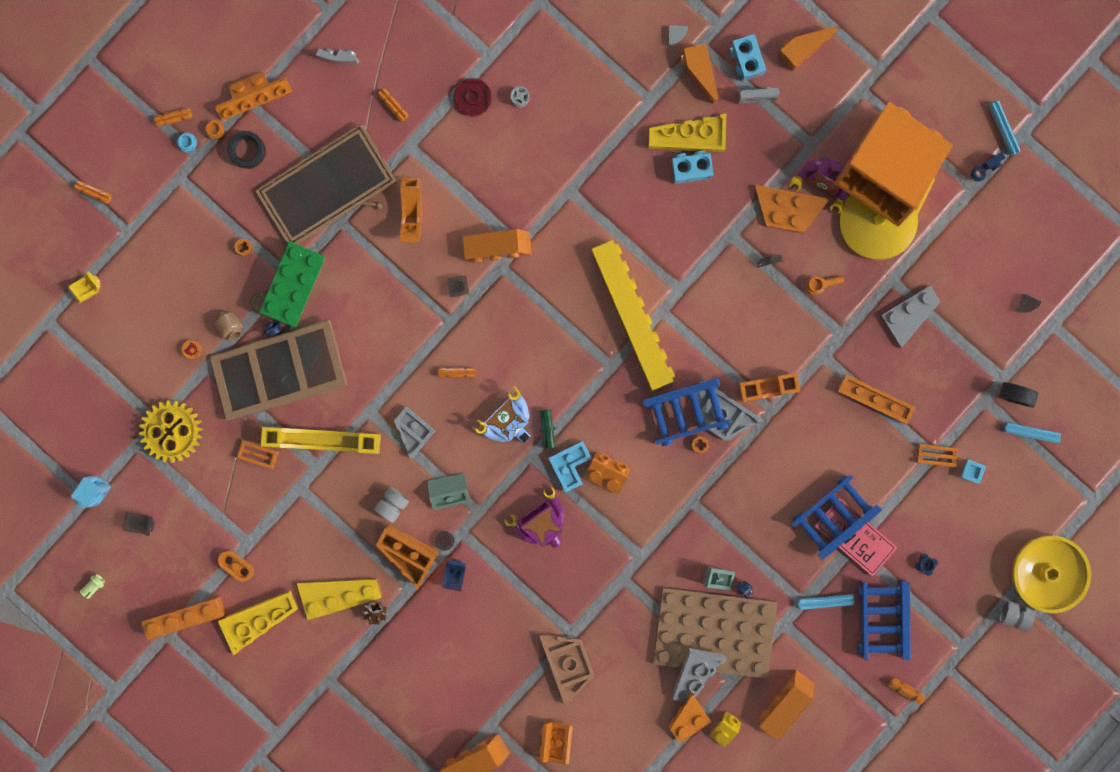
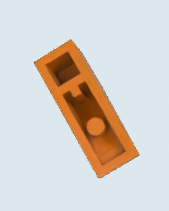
[778,26,839,71]
[680,44,719,104]

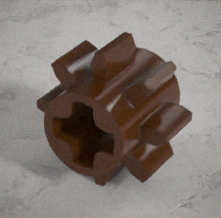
[363,601,387,625]

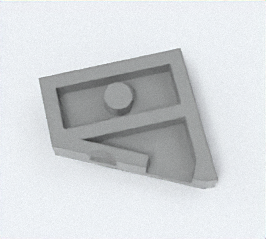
[394,406,436,459]

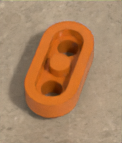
[218,550,254,582]

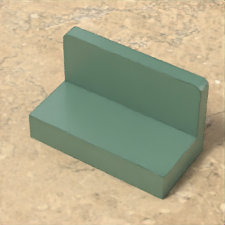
[427,473,471,510]

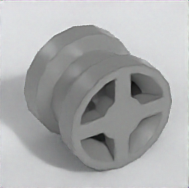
[511,86,530,108]

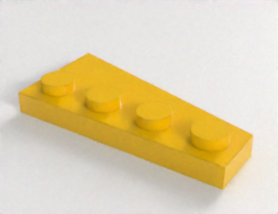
[648,114,726,152]
[297,579,382,620]
[218,591,298,656]

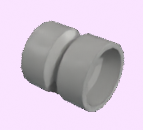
[374,486,410,523]
[999,600,1035,632]

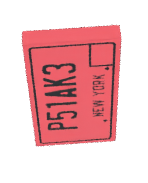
[814,497,898,577]

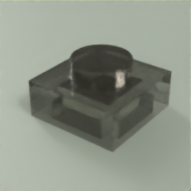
[447,275,470,298]

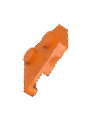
[668,692,712,743]

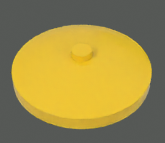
[840,195,918,260]
[1012,535,1091,613]

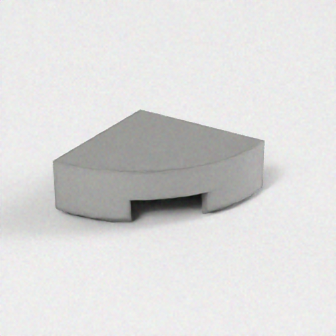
[668,25,688,46]

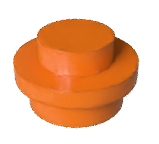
[205,120,225,139]

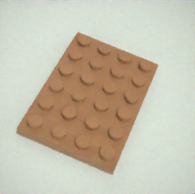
[653,587,777,679]

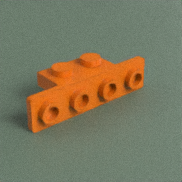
[215,71,292,120]

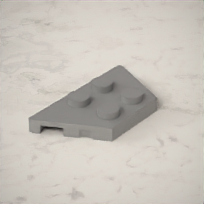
[694,378,762,441]

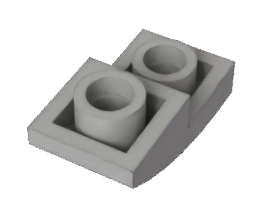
[316,48,359,66]

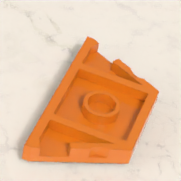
[755,185,828,234]

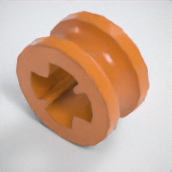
[234,239,253,256]
[691,436,709,454]

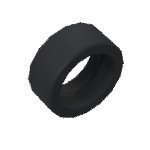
[227,131,266,169]
[999,382,1039,408]

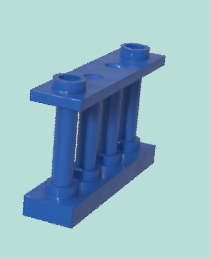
[643,378,732,447]
[792,475,882,561]
[857,580,911,660]

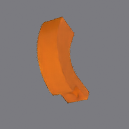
[400,178,422,243]

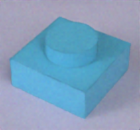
[960,459,986,484]

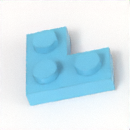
[549,441,591,492]

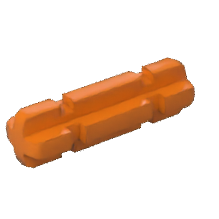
[378,89,408,122]
[154,108,192,127]
[74,180,112,204]
[438,368,475,378]
[888,677,925,704]

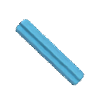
[989,101,1020,155]
[1003,423,1061,443]
[797,594,855,610]

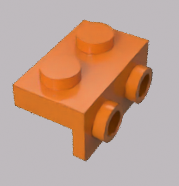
[584,452,630,495]
[539,721,573,765]

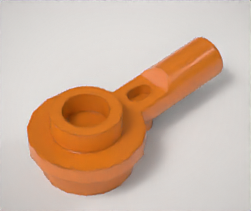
[806,275,844,295]

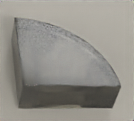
[756,254,783,268]
[1015,294,1042,313]

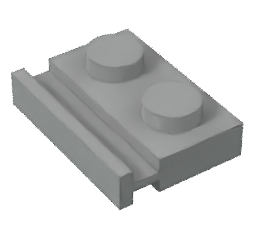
[737,87,779,104]

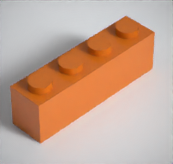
[141,596,226,641]

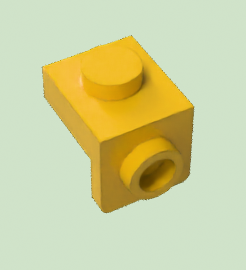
[68,272,101,304]
[709,712,741,747]

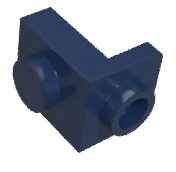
[442,559,466,591]

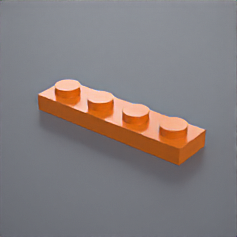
[837,374,916,425]

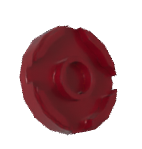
[454,78,492,117]

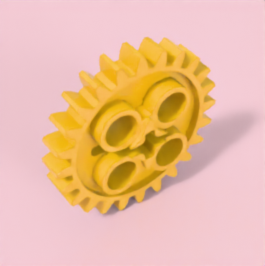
[139,400,203,463]

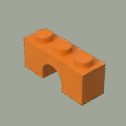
[737,373,801,402]

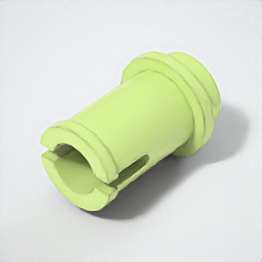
[80,574,105,599]

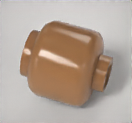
[214,312,243,341]

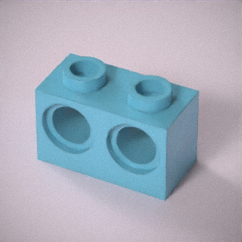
[729,34,766,81]
[671,151,714,184]
[71,476,111,508]

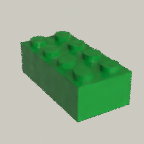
[259,241,326,327]

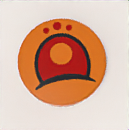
[182,340,202,359]

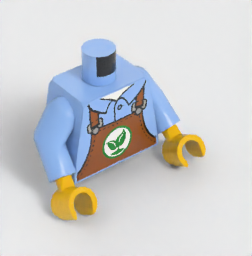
[472,386,531,444]

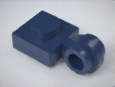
[970,152,1005,182]

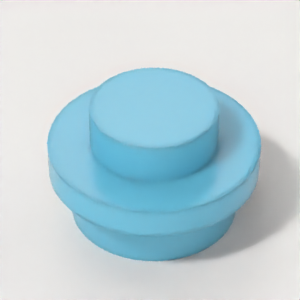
[177,133,197,152]

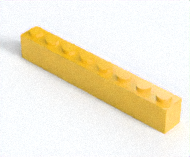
[591,240,675,391]

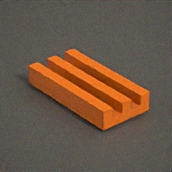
[236,440,279,470]
[917,444,958,467]

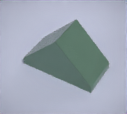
[702,565,735,590]

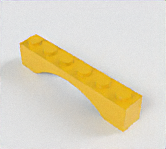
[261,427,381,454]

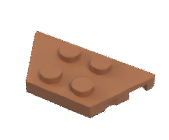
[539,635,595,706]

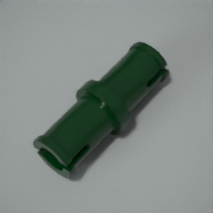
[539,410,556,449]

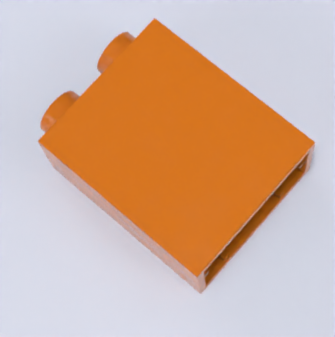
[834,102,953,227]

